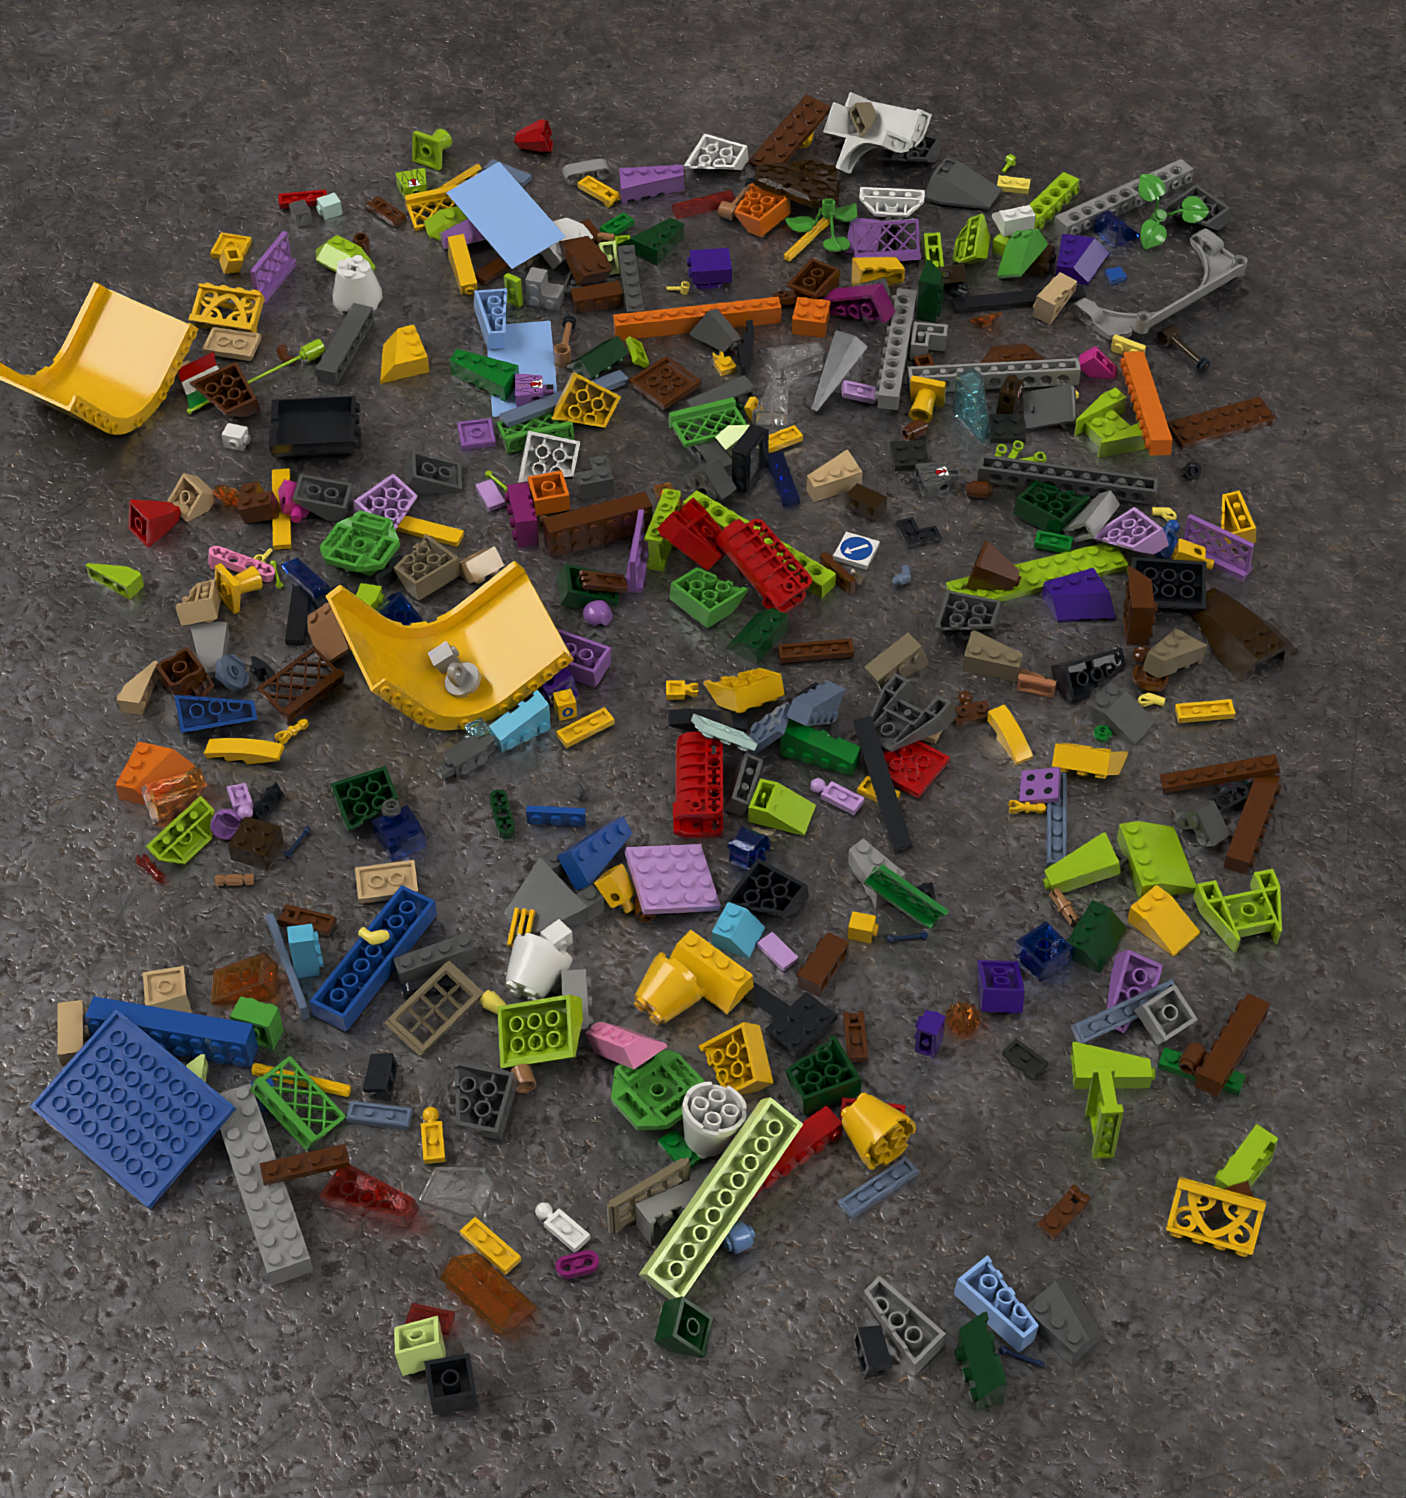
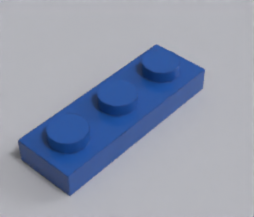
[526,805,586,827]

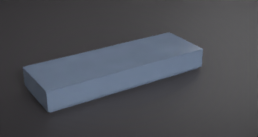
[484,159,532,188]
[346,1101,413,1130]

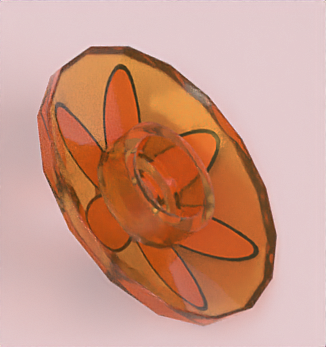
[969,312,1002,327]
[213,485,240,507]

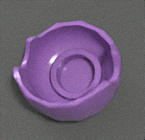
[583,600,613,627]
[211,809,242,840]

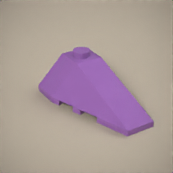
[1107,950,1163,1033]

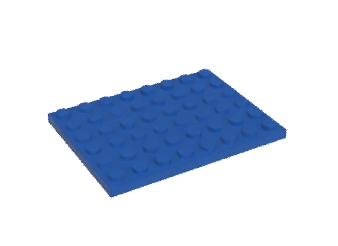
[30,1009,237,1209]

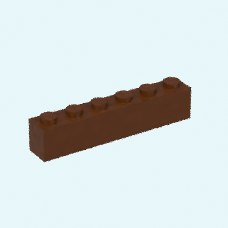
[1223,774,1282,875]
[1194,993,1270,1097]

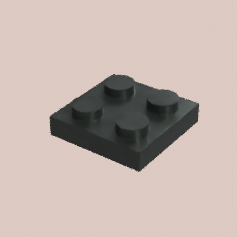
[989,414,1026,443]
[890,439,929,471]

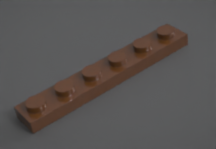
[1160,754,1280,794]

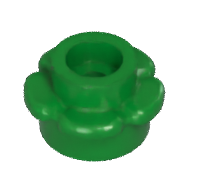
[1093,725,1112,743]

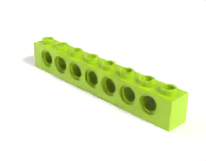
[992,172,1080,257]

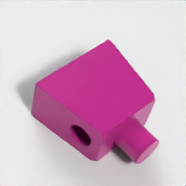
[278,479,310,522]

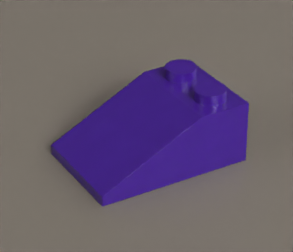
[977,960,1025,1014]

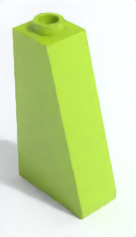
[1043,832,1121,894]
[1070,1042,1155,1089]

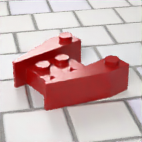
[657,497,726,571]

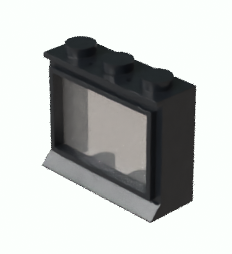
[732,423,769,494]

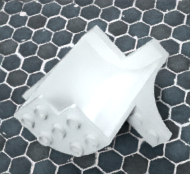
[823,92,932,174]

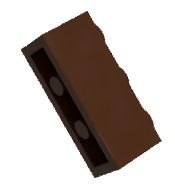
[570,281,624,314]
[796,932,849,997]

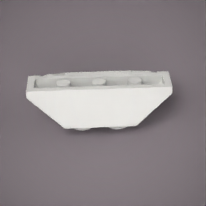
[859,187,925,218]

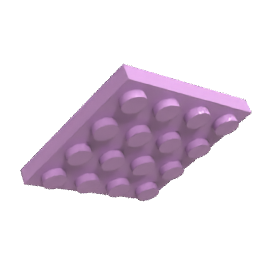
[625,844,721,915]

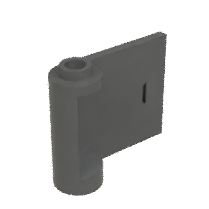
[1022,384,1078,430]

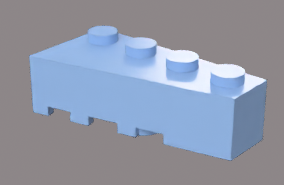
[473,288,507,349]
[954,1255,1039,1353]

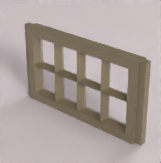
[385,961,484,1056]
[606,1157,690,1234]

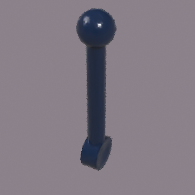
[284,826,311,859]
[886,932,928,943]
[999,1346,1045,1368]

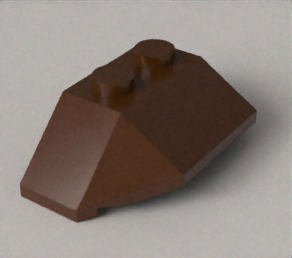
[980,343,1045,363]

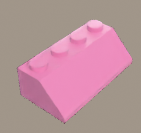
[585,1021,667,1069]

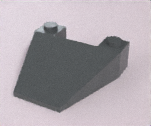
[870,673,958,752]
[505,847,605,936]

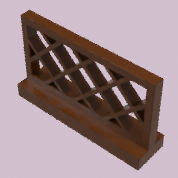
[257,646,345,724]

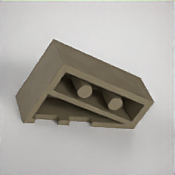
[1142,628,1208,678]
[962,629,1023,682]
[865,633,929,690]

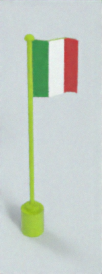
[179,338,326,415]

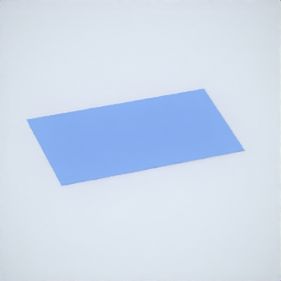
[446,162,566,269]
[487,321,558,417]

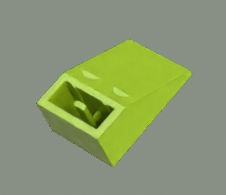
[748,778,816,836]

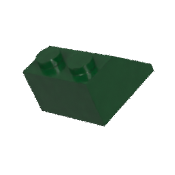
[654,1296,714,1358]

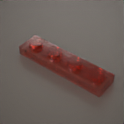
[671,190,736,219]

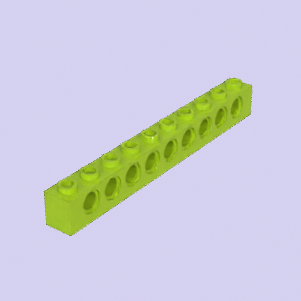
[683,490,836,598]

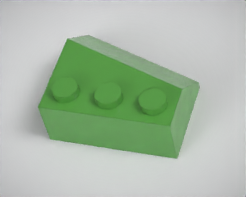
[669,567,748,628]

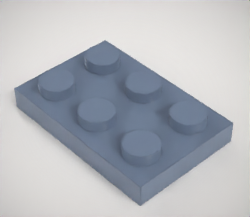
[745,702,791,756]

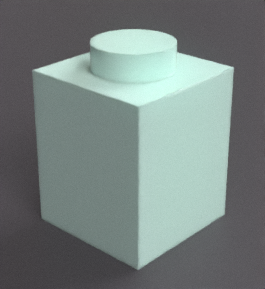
[316,192,343,220]

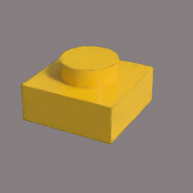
[744,396,763,421]

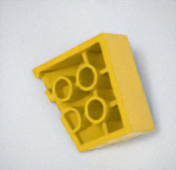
[380,325,429,384]
[551,372,621,427]
[1052,743,1128,779]
[698,1022,774,1095]

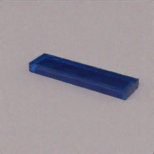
[768,451,800,507]
[282,557,330,598]

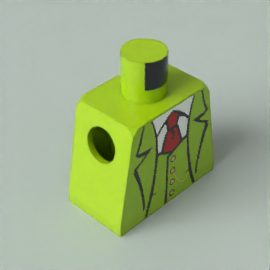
[395,168,427,199]

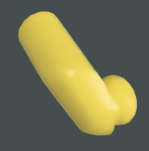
[1137,693,1166,707]

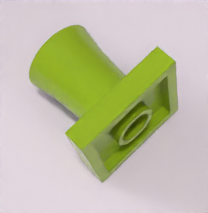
[412,129,452,170]

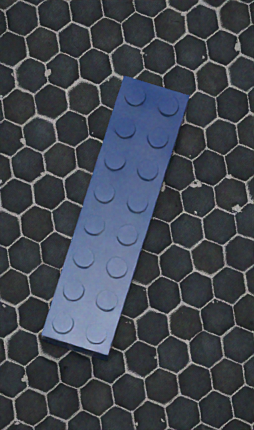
[309,885,437,1032]
[85,996,258,1068]

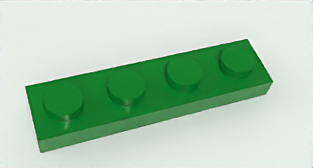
[1158,1047,1246,1096]

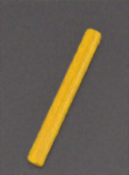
[783,217,834,262]
[251,1063,351,1097]

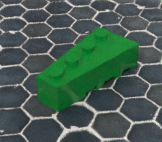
[449,349,519,402]
[780,718,861,776]

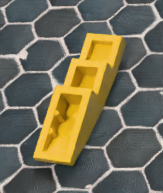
[204,738,285,765]

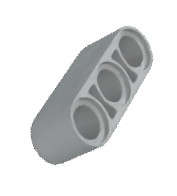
[562,158,610,185]

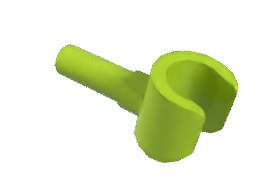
[1001,154,1016,174]

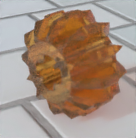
[945,1000,980,1035]

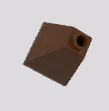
[966,540,1021,590]

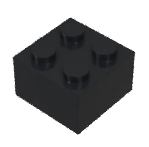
[424,1353,478,1415]

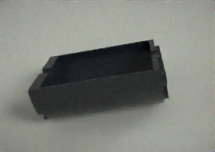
[269,396,361,457]

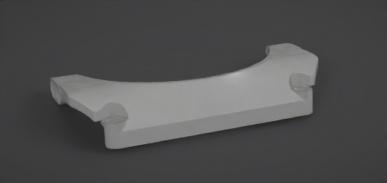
[1071,228,1248,340]

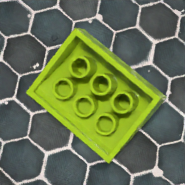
[1117,821,1197,899]
[497,994,583,1069]

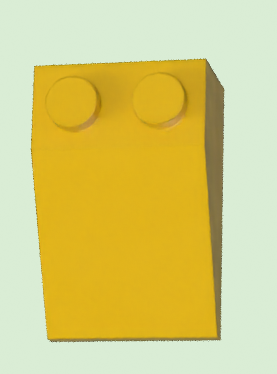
[1127,885,1200,957]

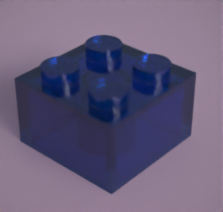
[372,805,427,862]
[1014,921,1073,982]

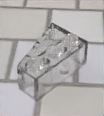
[752,377,790,429]

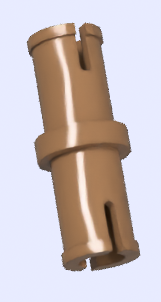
[1049,888,1081,927]

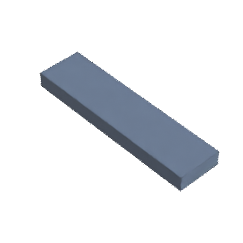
[838,1156,919,1220]

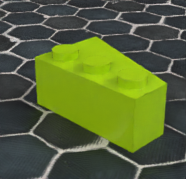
[1214,1124,1278,1188]

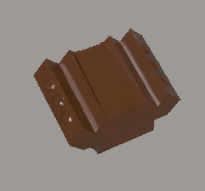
[156,647,214,699]

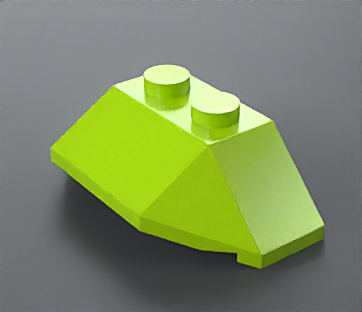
[424,206,468,242]
[952,213,991,264]
[316,235,376,272]
[145,796,214,865]

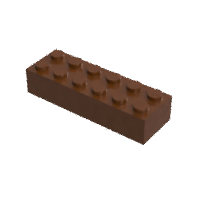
[543,491,653,558]

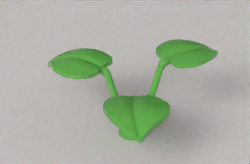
[1138,174,1209,250]
[785,199,857,252]

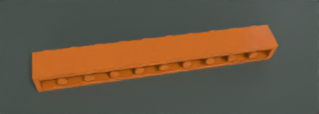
[613,297,781,340]
[1120,351,1173,456]

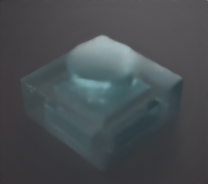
[465,718,490,739]

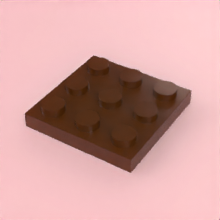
[629,355,702,410]

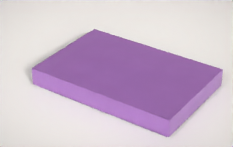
[845,218,883,254]

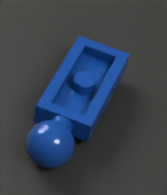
[1154,520,1180,559]

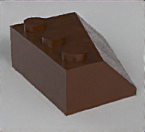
[189,361,261,418]
[1123,566,1158,645]

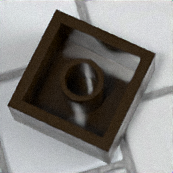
[228,817,284,870]

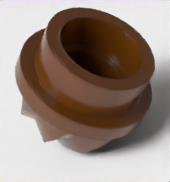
[1132,645,1150,664]

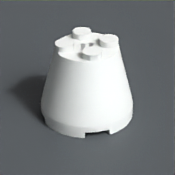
[332,255,383,313]
[505,933,573,1001]
[682,1082,747,1159]

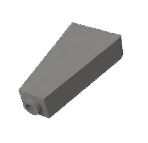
[1062,490,1120,544]
[190,622,230,684]

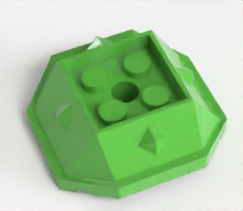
[319,511,400,577]
[611,1050,704,1131]

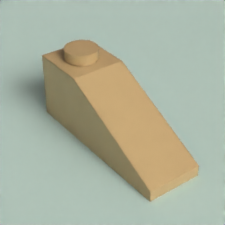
[117,661,158,715]

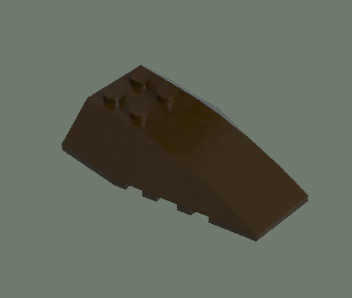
[1187,588,1298,682]

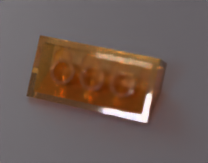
[440,1252,538,1334]

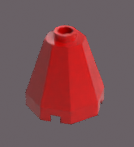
[514,119,553,153]

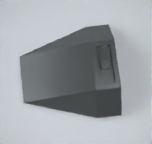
[924,157,1002,210]

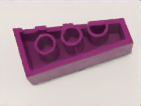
[823,284,896,323]
[504,482,539,548]

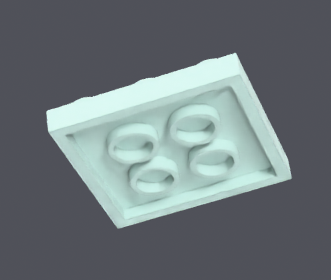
[691,714,757,752]

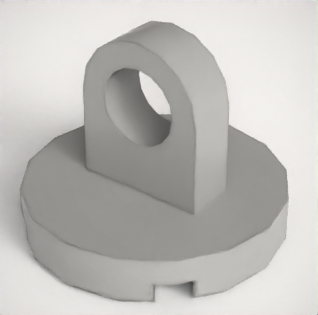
[445,662,481,698]

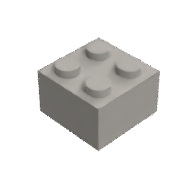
[1135,984,1198,1045]

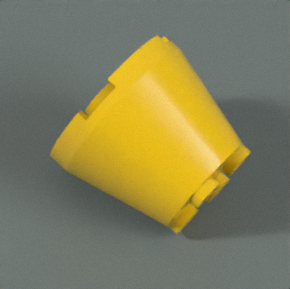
[633,952,705,1026]
[841,1092,916,1170]

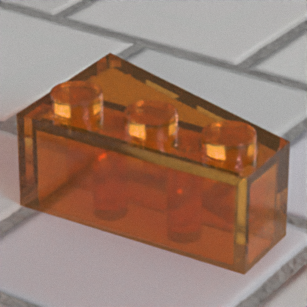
[141,768,207,825]

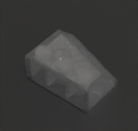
[758,342,827,384]

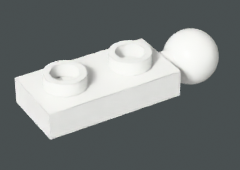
[535,1202,590,1253]

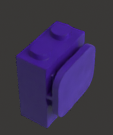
[687,248,732,289]

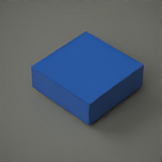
[1105,266,1127,285]

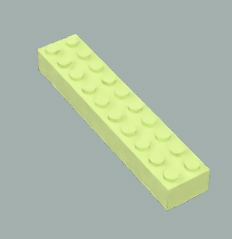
[639,1097,803,1300]

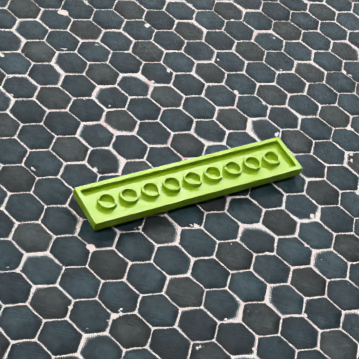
[946,542,1129,602]

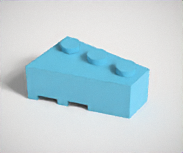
[489,690,551,753]
[287,924,324,979]

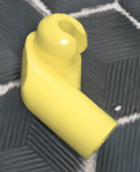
[1152,507,1177,521]
[358,927,390,945]

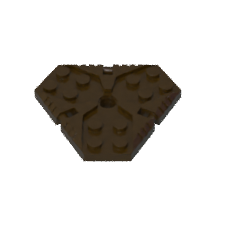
[754,160,841,208]

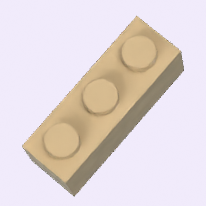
[57,1000,90,1066]

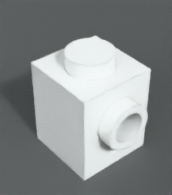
[221,423,251,451]
[540,919,573,952]

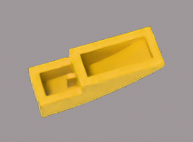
[987,704,1033,765]

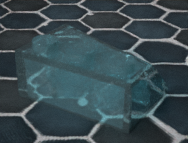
[953,367,989,444]

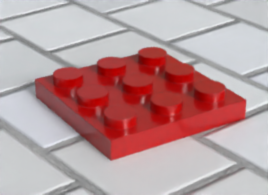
[883,741,950,798]

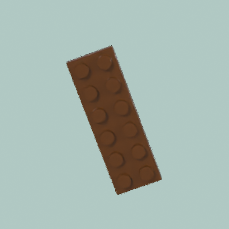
[748,94,831,168]
[1167,397,1276,450]

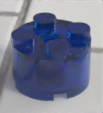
[727,826,771,871]

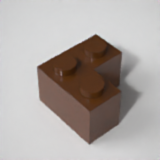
[237,481,280,524]

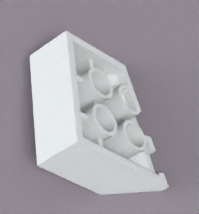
[684,134,748,170]
[540,218,593,269]
[518,431,580,483]

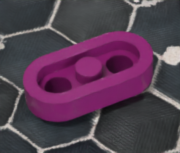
[555,1250,599,1279]

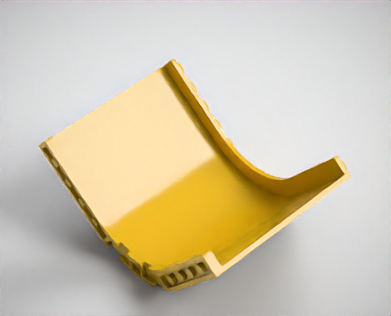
[0,282,198,435]
[326,561,574,730]

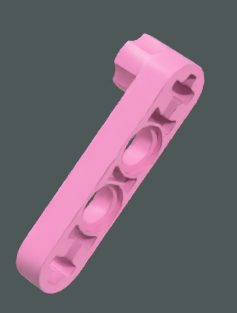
[208,546,275,582]

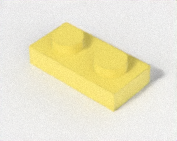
[997,176,1030,194]
[1111,334,1146,355]

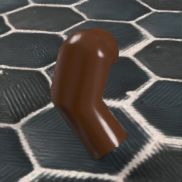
[276,344,296,366]

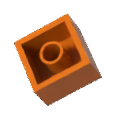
[792,297,830,338]
[527,471,570,516]

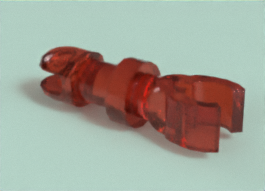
[135,853,165,883]

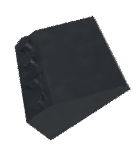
[1131,557,1206,611]

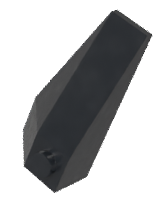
[1051,648,1126,701]

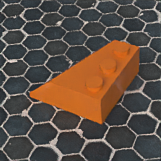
[734,183,791,237]
[115,741,195,807]

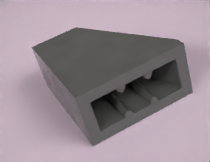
[689,309,742,352]

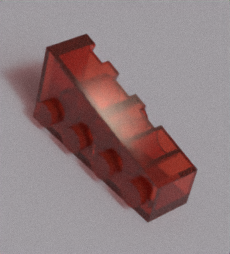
[319,1164,419,1227]

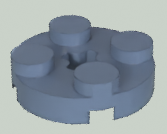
[215,654,250,692]

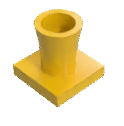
[908,375,946,423]
[215,563,263,614]

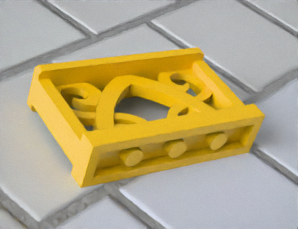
[188,283,265,333]
[1166,1177,1266,1257]

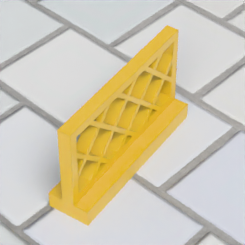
[405,184,460,231]

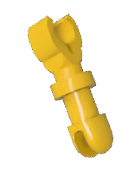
[274,719,309,744]
[1008,800,1047,814]

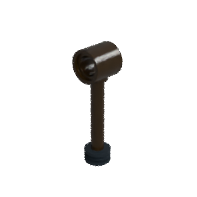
[1157,324,1210,372]

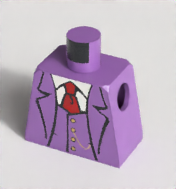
[515,374,554,408]

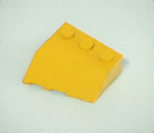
[704,668,785,713]

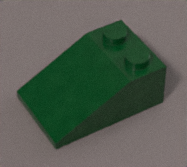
[557,564,619,609]

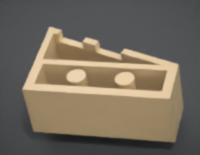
[1033,272,1077,325]
[806,449,863,502]
[175,579,221,626]

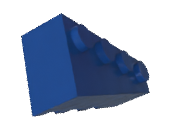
[174,695,258,733]
[557,816,633,891]

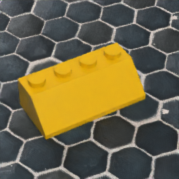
[669,930,754,1014]

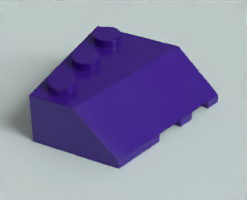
[1055,234,1110,285]
[1042,568,1116,622]

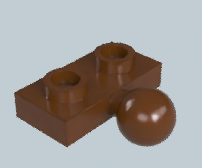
[953,691,990,727]

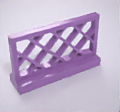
[853,219,921,261]
[250,231,297,304]
[626,509,649,593]
[1183,514,1255,581]

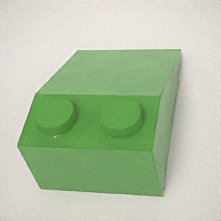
[997,229,1048,278]

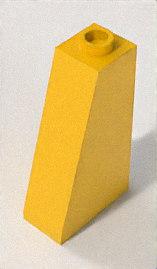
[448,234,477,295]

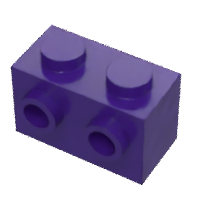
[914,1009,946,1058]

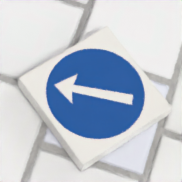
[833,532,880,570]

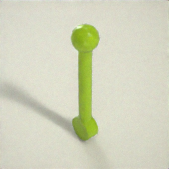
[485,470,507,492]
[270,560,283,589]

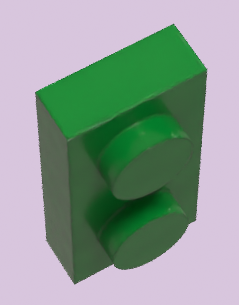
[600,212,635,236]
[1034,530,1073,553]
[658,1129,701,1170]

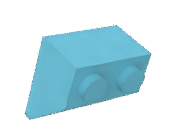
[712,902,765,959]

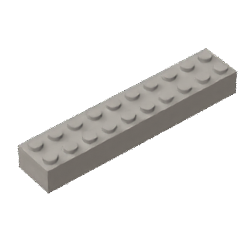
[219,1083,313,1286]

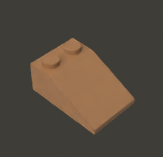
[308,602,351,663]

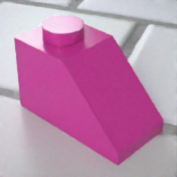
[1079,346,1117,380]

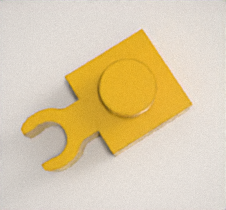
[713,350,737,376]
[666,680,698,700]

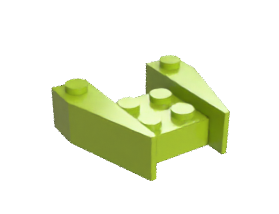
[1074,388,1145,458]
[1193,869,1282,953]

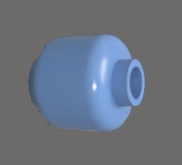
[722,1221,755,1254]

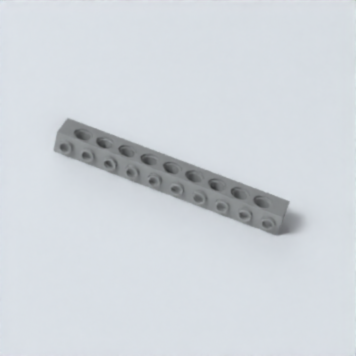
[1054,159,1193,236]
[875,288,917,410]
[907,358,1081,394]

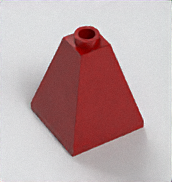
[128,499,181,548]

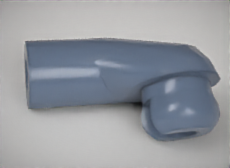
[892,565,911,586]

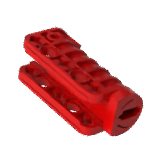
[715,519,812,614]
[673,731,723,838]

